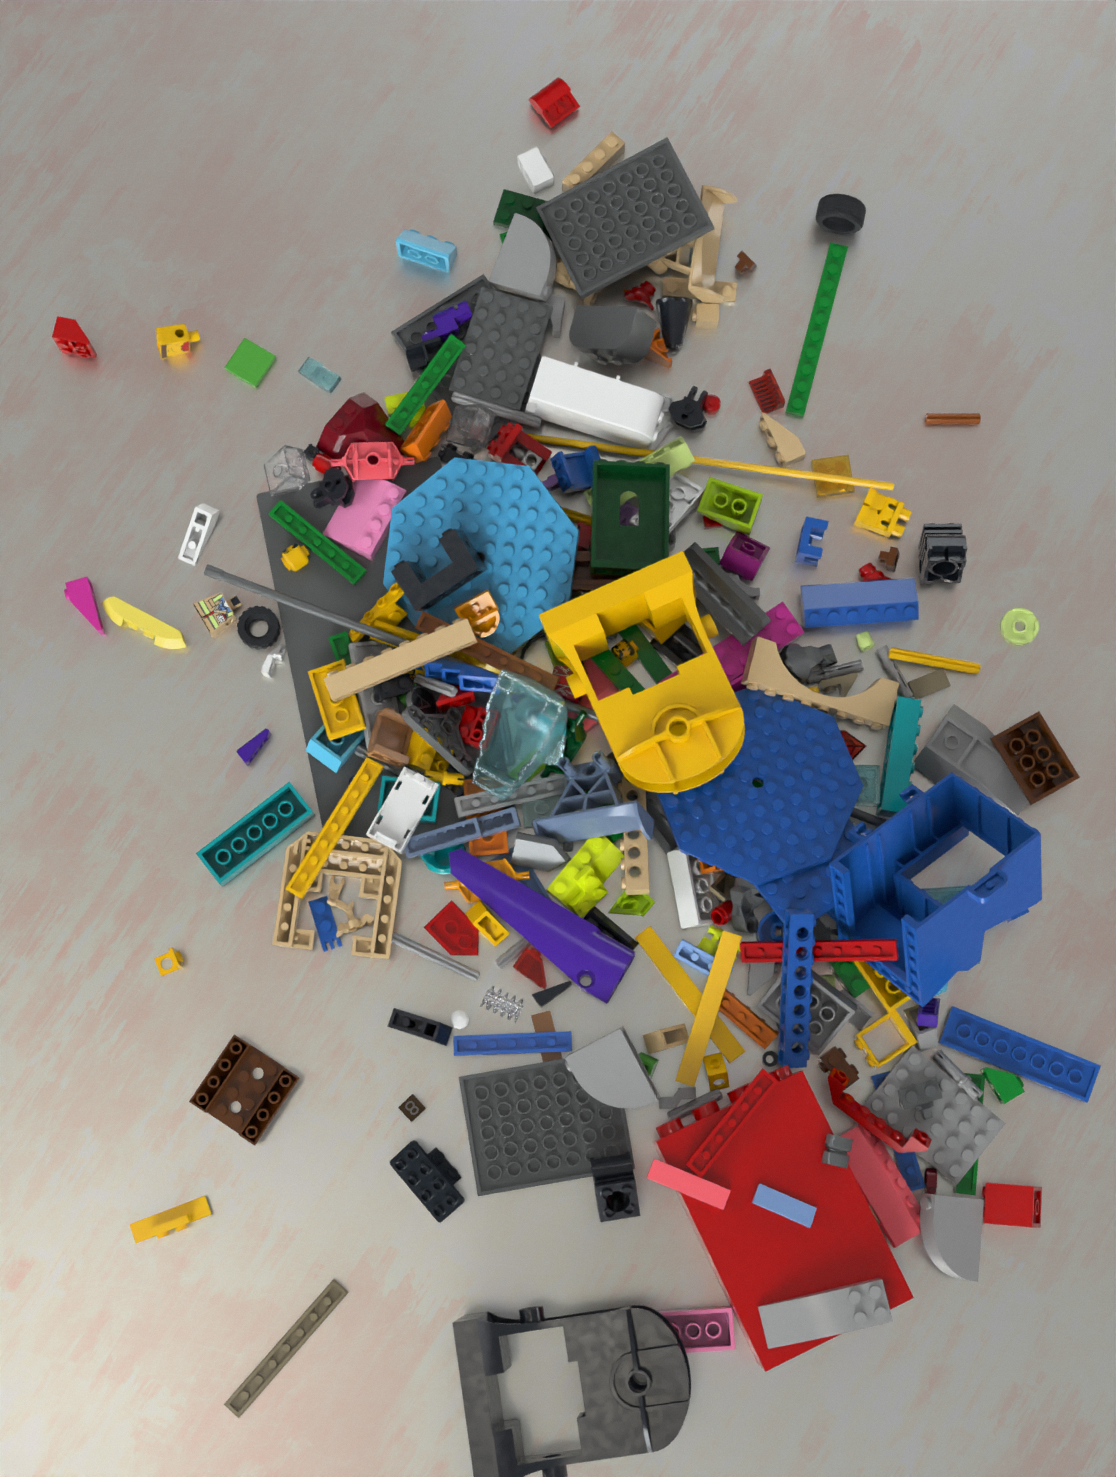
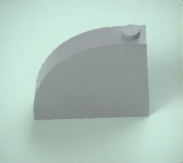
[488,213,557,302]
[565,1026,660,1108]
[920,1193,984,1282]

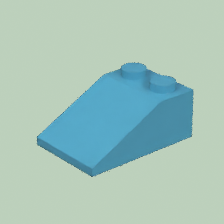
[305,724,365,773]

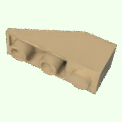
[759,413,806,468]

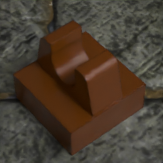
[735,251,757,274]
[878,547,900,572]

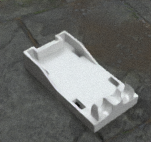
[629,472,704,534]
[366,767,439,854]

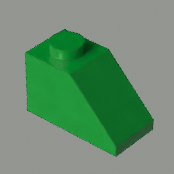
[980,1067,1025,1104]

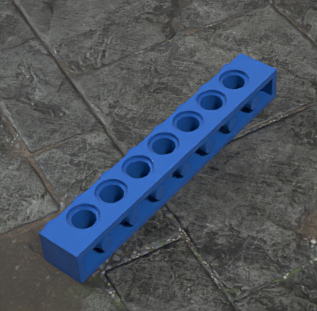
[778,908,816,1068]

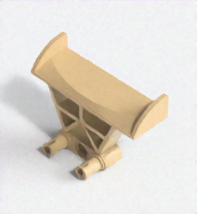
[647,185,737,304]

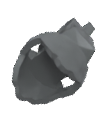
[779,643,838,684]
[730,877,766,934]

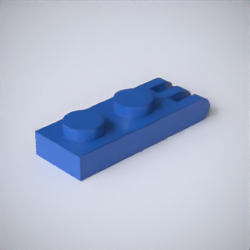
[308,896,342,952]

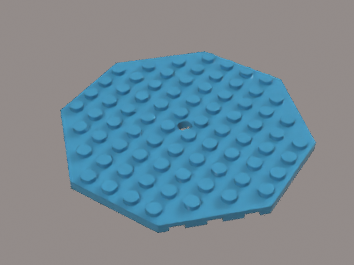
[383,457,580,654]

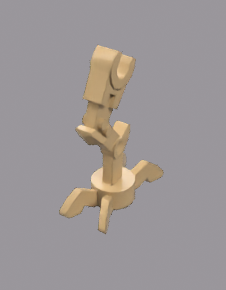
[327,875,374,937]

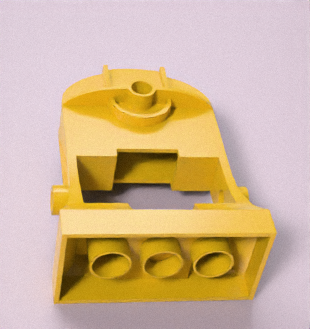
[539,551,745,794]

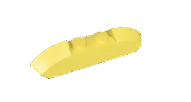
[102,596,186,649]

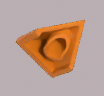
[644,328,672,369]

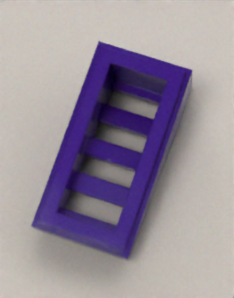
[236,728,272,766]
[917,998,940,1027]

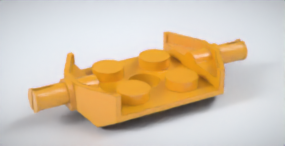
[444,858,530,903]

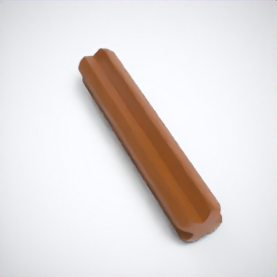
[925,413,981,424]

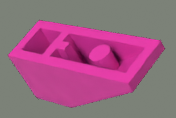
[64,577,105,635]

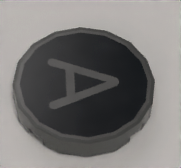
[406,686,437,722]

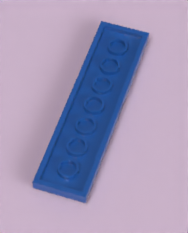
[938,1006,1101,1103]

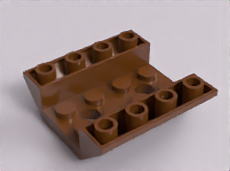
[189,1034,300,1146]

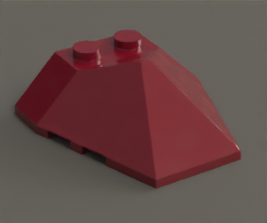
[316,392,404,465]

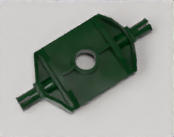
[540,710,588,778]

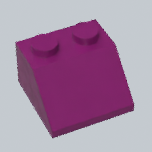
[719,531,770,581]

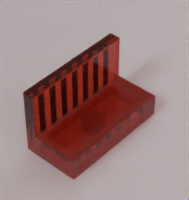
[748,368,785,414]

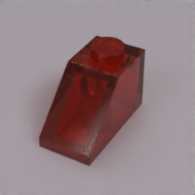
[513,947,547,990]

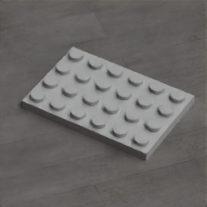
[864,1045,1006,1185]

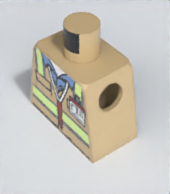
[193,593,242,638]

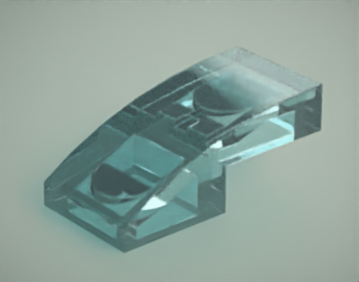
[298,357,341,394]

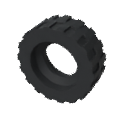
[237,606,281,650]

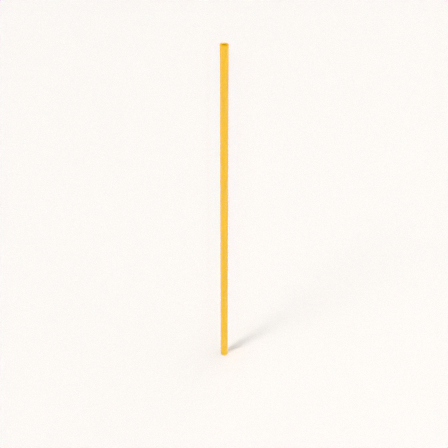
[526,433,894,490]

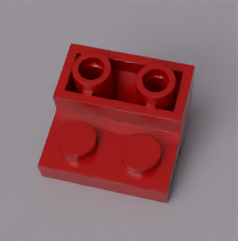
[528,77,580,129]
[458,704,500,751]

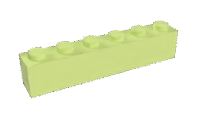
[583,436,695,506]

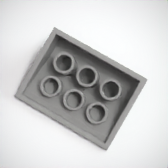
[756,966,857,1056]

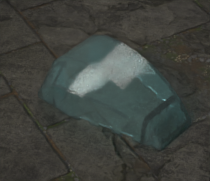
[472,669,568,801]

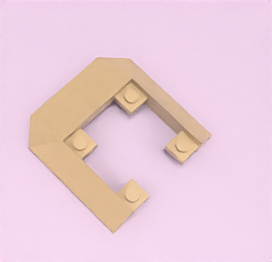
[272,831,402,959]

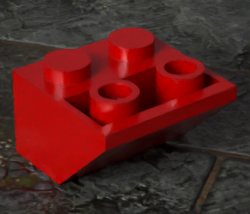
[52,316,97,358]

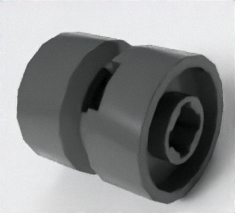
[821,1134,853,1168]

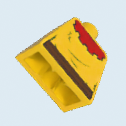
[156,324,200,359]

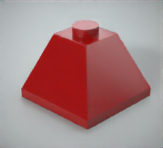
[436,684,475,713]

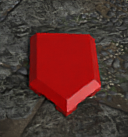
[424,900,479,956]

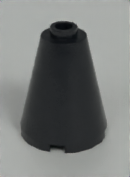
[655,297,692,350]

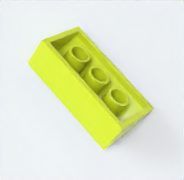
[546,836,625,914]

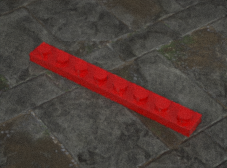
[740,939,899,963]

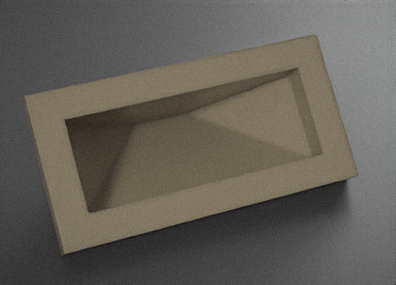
[709,872,735,904]

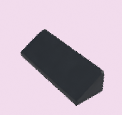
[583,906,639,950]

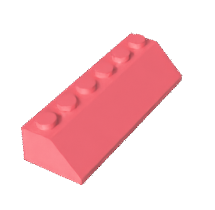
[840,1124,921,1248]

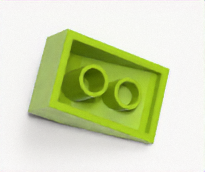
[697,477,763,535]

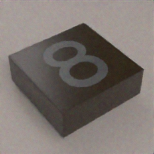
[398,1094,426,1122]

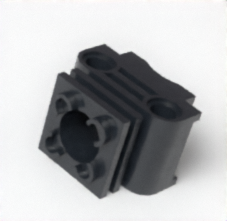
[918,523,967,583]
[590,1152,640,1222]

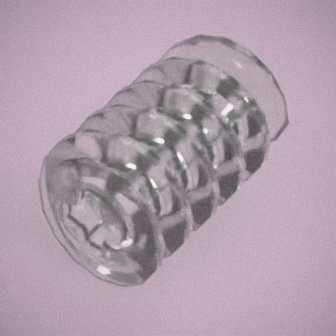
[480,986,524,1023]

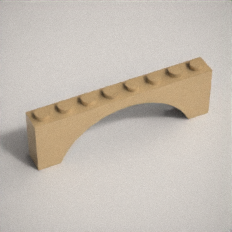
[741,637,899,730]

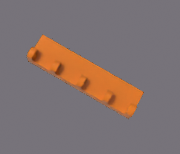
[719,988,779,1049]

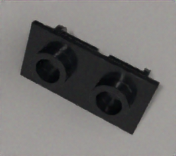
[437,443,476,463]

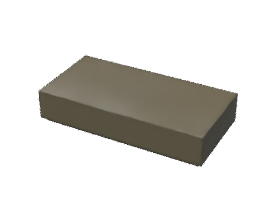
[907,668,951,700]

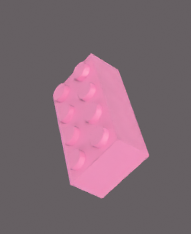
[657,1306,735,1353]

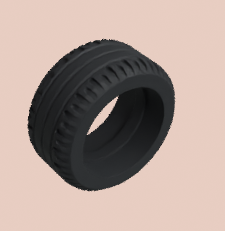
[816,194,866,234]

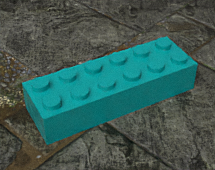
[876,696,923,818]
[196,782,315,887]

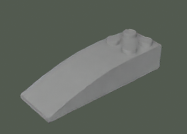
[758,1278,893,1349]

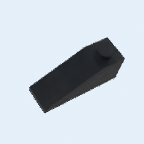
[387,1008,453,1046]

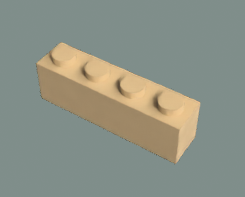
[562,131,625,192]

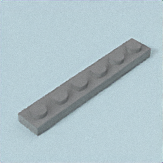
[454,774,569,818]

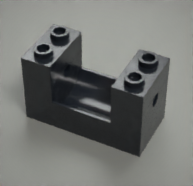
[391,528,488,611]

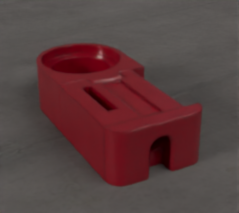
[924,1168,937,1194]

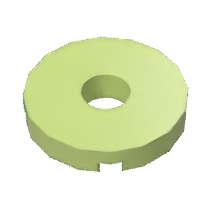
[1000,608,1039,645]

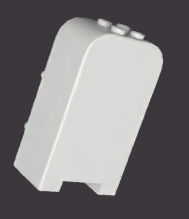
[525,356,664,449]

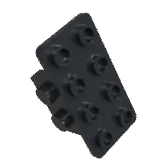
[390,1140,465,1223]

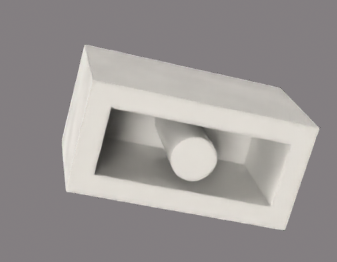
[517,147,555,194]

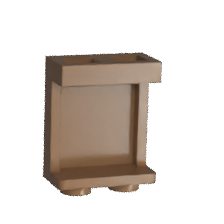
[366,708,413,768]

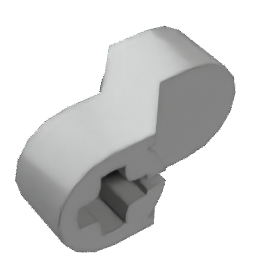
[659,1087,696,1109]

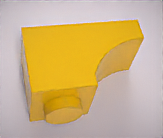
[465,900,510,947]

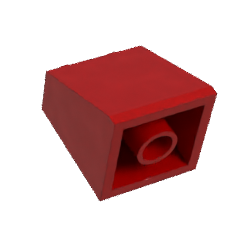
[982,1183,1042,1228]

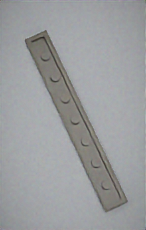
[224,1279,349,1418]

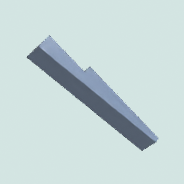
[405,807,522,859]

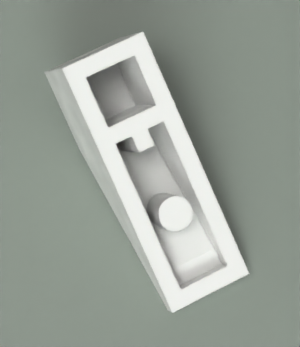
[178,503,220,566]

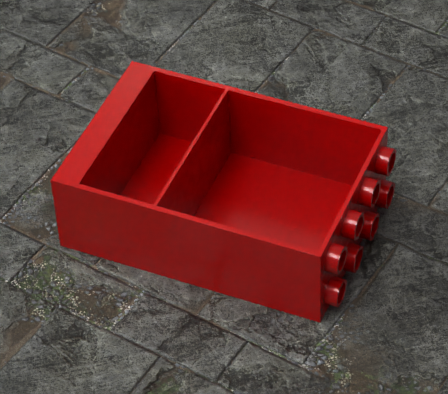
[652,1065,914,1372]

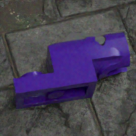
[421,300,472,342]

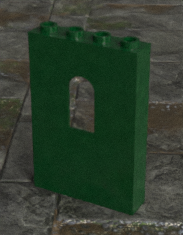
[590,459,670,576]

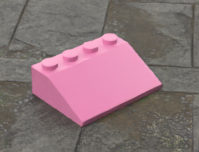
[323,479,408,561]

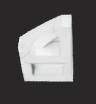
[261,644,286,678]

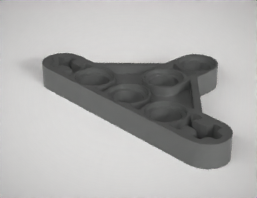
[402,705,477,776]

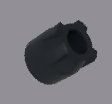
[304,444,320,463]
[762,1051,778,1067]

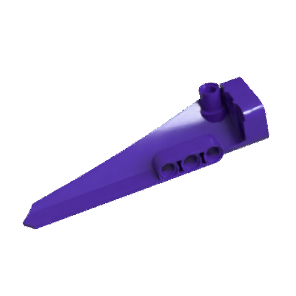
[449,848,635,1004]

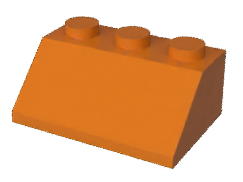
[399,399,452,464]

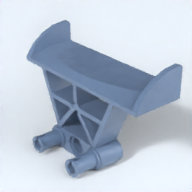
[533,750,654,844]

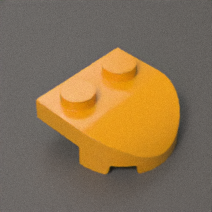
[454,589,500,637]

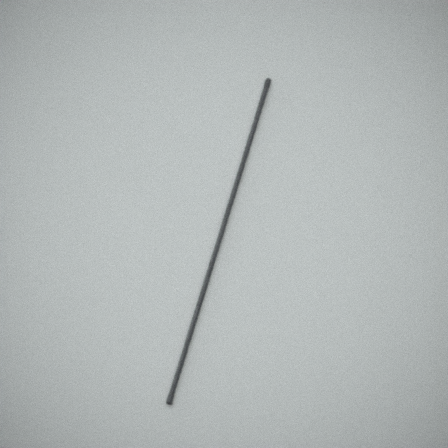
[204,564,887,827]

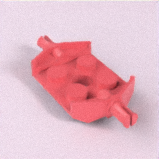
[331,442,414,482]

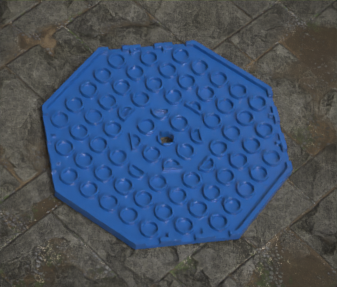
[657,688,863,886]

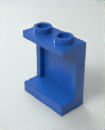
[550,445,601,493]

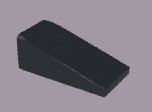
[532,981,572,1008]

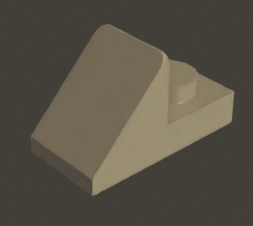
[818,672,858,697]

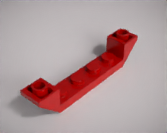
[828,1067,932,1153]

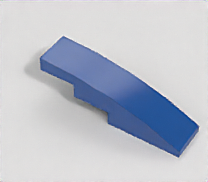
[424,659,499,693]

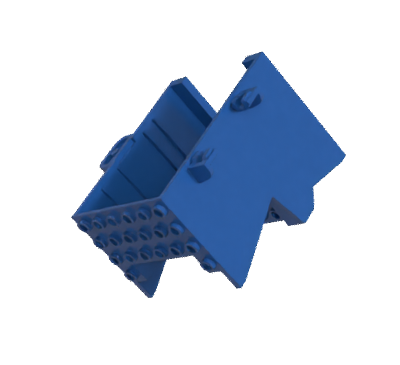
[829,772,1042,1007]

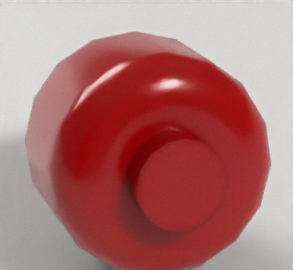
[703,394,721,415]

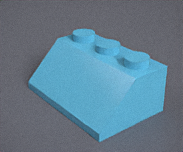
[396,229,457,273]

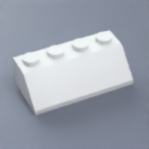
[667,849,720,929]

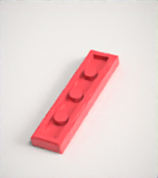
[646,1159,731,1210]

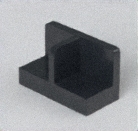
[404,337,442,372]

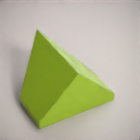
[608,889,655,917]

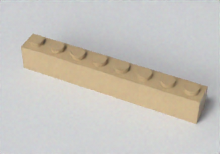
[324,618,478,702]

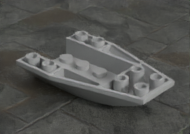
[914,704,1028,816]

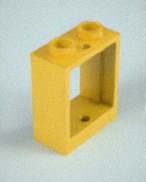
[853,1009,917,1069]

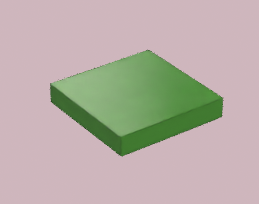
[224,338,276,388]

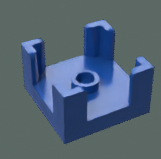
[794,516,829,567]

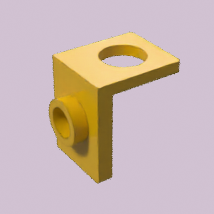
[154,947,184,976]
[703,1052,730,1091]

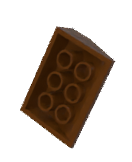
[990,711,1080,805]

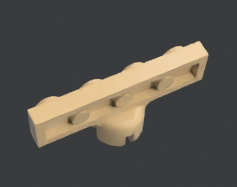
[662,265,737,302]

